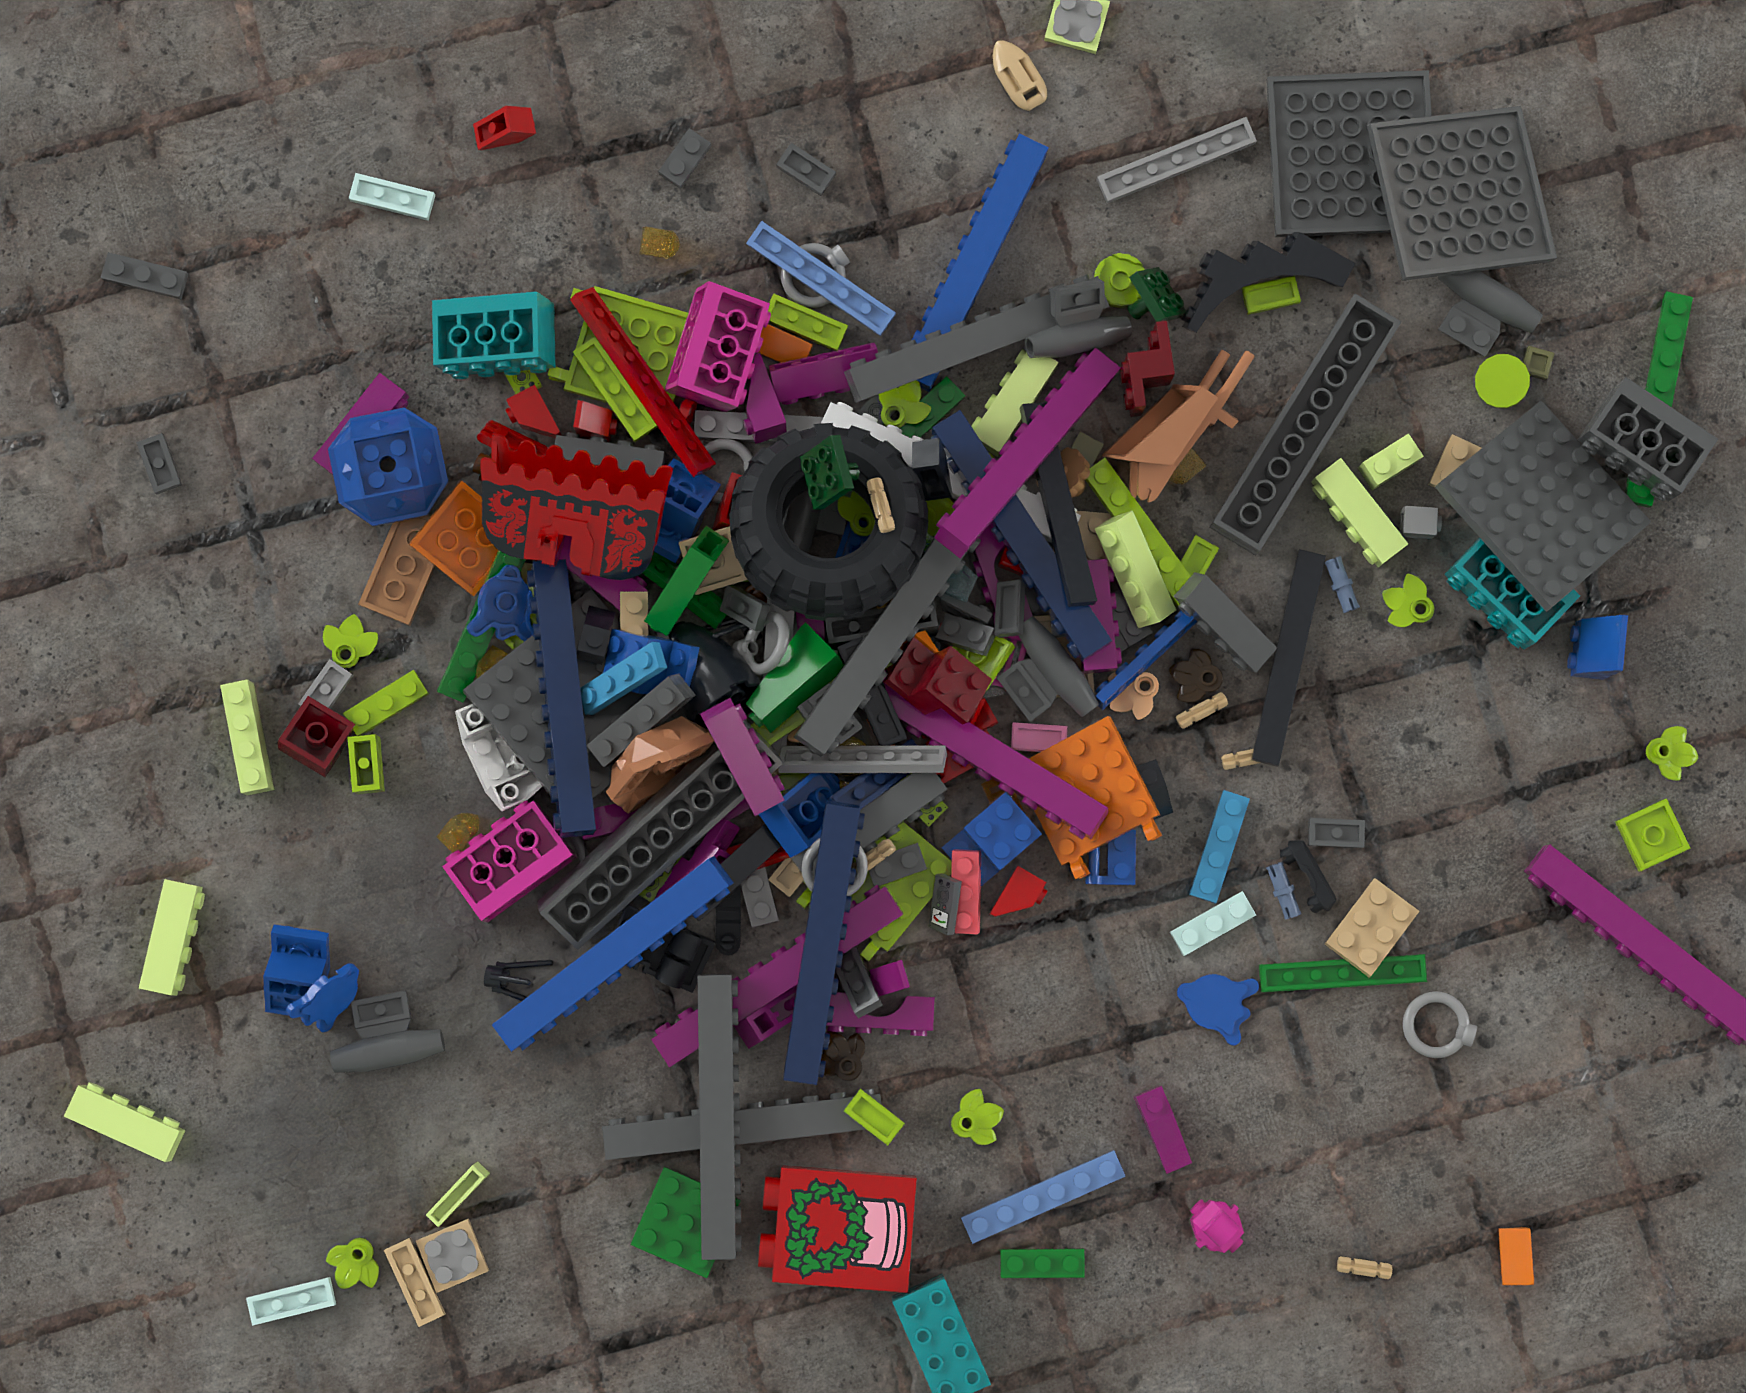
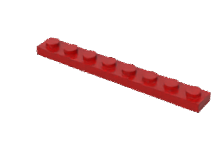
[570,287,716,477]

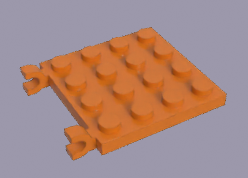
[1029,716,1162,879]

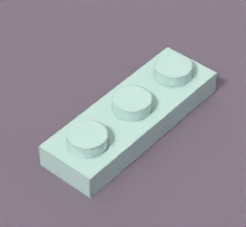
[349,173,435,221]
[1170,891,1256,956]
[246,1277,336,1326]

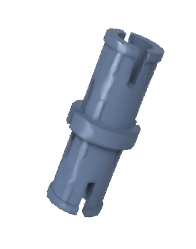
[1324,556,1360,613]
[1266,862,1302,920]

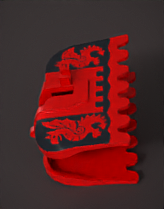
[480,434,673,580]

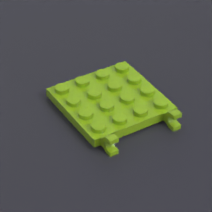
[547,286,688,415]
[796,799,952,962]

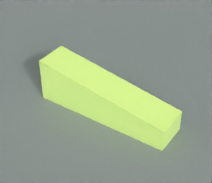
[426,1162,490,1227]

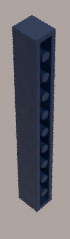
[930,410,1112,662]
[527,559,596,838]
[783,800,865,1085]

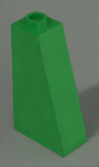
[644,526,729,636]
[746,622,844,733]

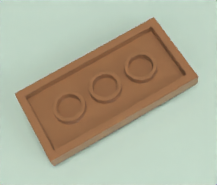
[358,515,435,626]

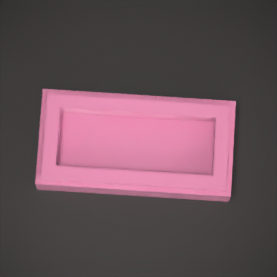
[1011,722,1067,753]

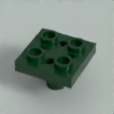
[1128,267,1186,322]
[800,435,860,510]

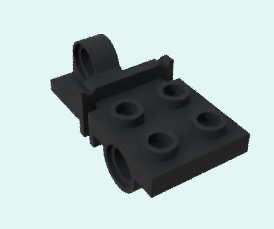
[615,904,715,993]

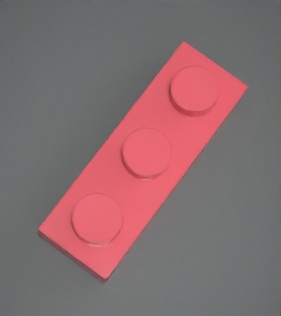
[951,849,981,934]

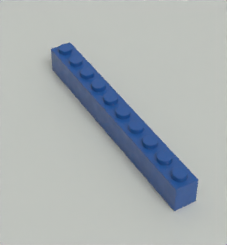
[912,133,1049,392]
[492,856,734,1052]

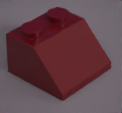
[278,696,355,778]

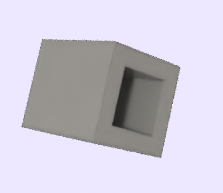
[1399,506,1442,539]

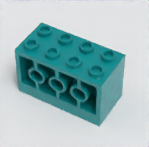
[432,292,556,379]
[1444,537,1580,650]
[892,1273,991,1393]

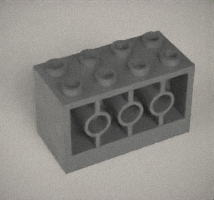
[1578,377,1718,502]

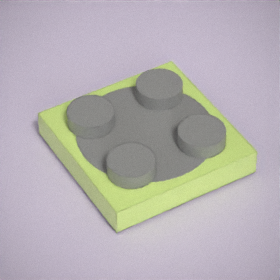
[1044,0,1110,54]

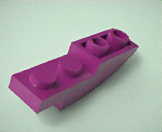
[653,817,740,901]

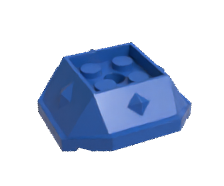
[328,407,448,527]

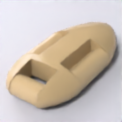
[993,40,1047,111]

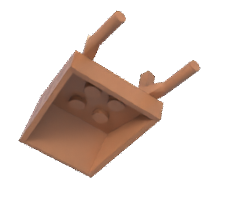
[1102,350,1255,502]

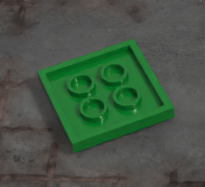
[630,1166,741,1278]

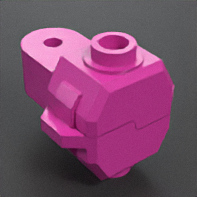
[1190,1199,1244,1253]

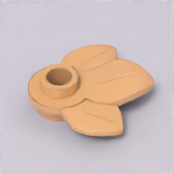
[1108,672,1159,720]

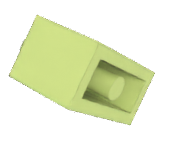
[1358,434,1424,491]

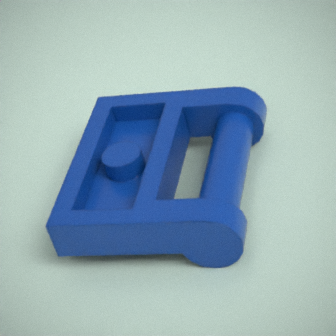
[1085,830,1136,885]

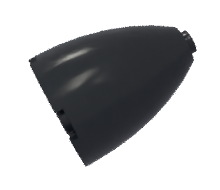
[669,621,761,729]

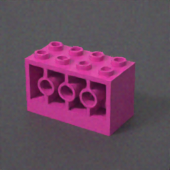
[665,281,771,412]
[442,800,577,923]

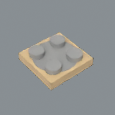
[416,1219,489,1293]

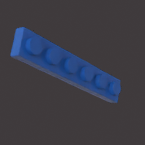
[1095,610,1198,710]

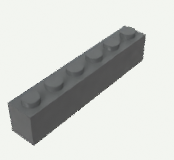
[792,773,947,875]

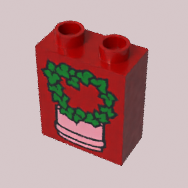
[758,1165,917,1293]

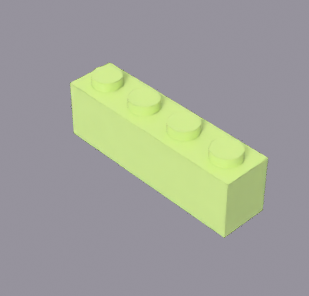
[971,349,1059,457]
[1312,458,1408,567]
[1095,511,1176,628]
[220,679,274,796]
[139,879,205,996]
[64,1082,185,1162]

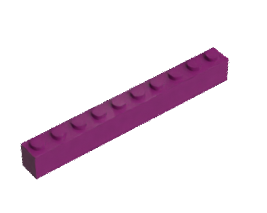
[934,348,1121,559]
[883,670,1109,840]
[1524,844,1746,1045]
[651,885,904,1067]

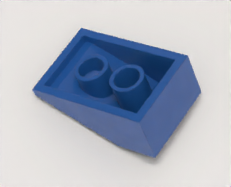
[1567,615,1628,680]
[758,773,844,858]

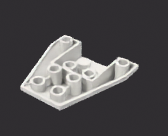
[455,704,542,811]

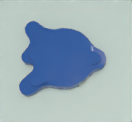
[467,565,533,642]
[286,963,359,1032]
[1177,974,1259,1045]

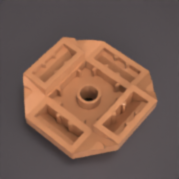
[606,716,714,814]

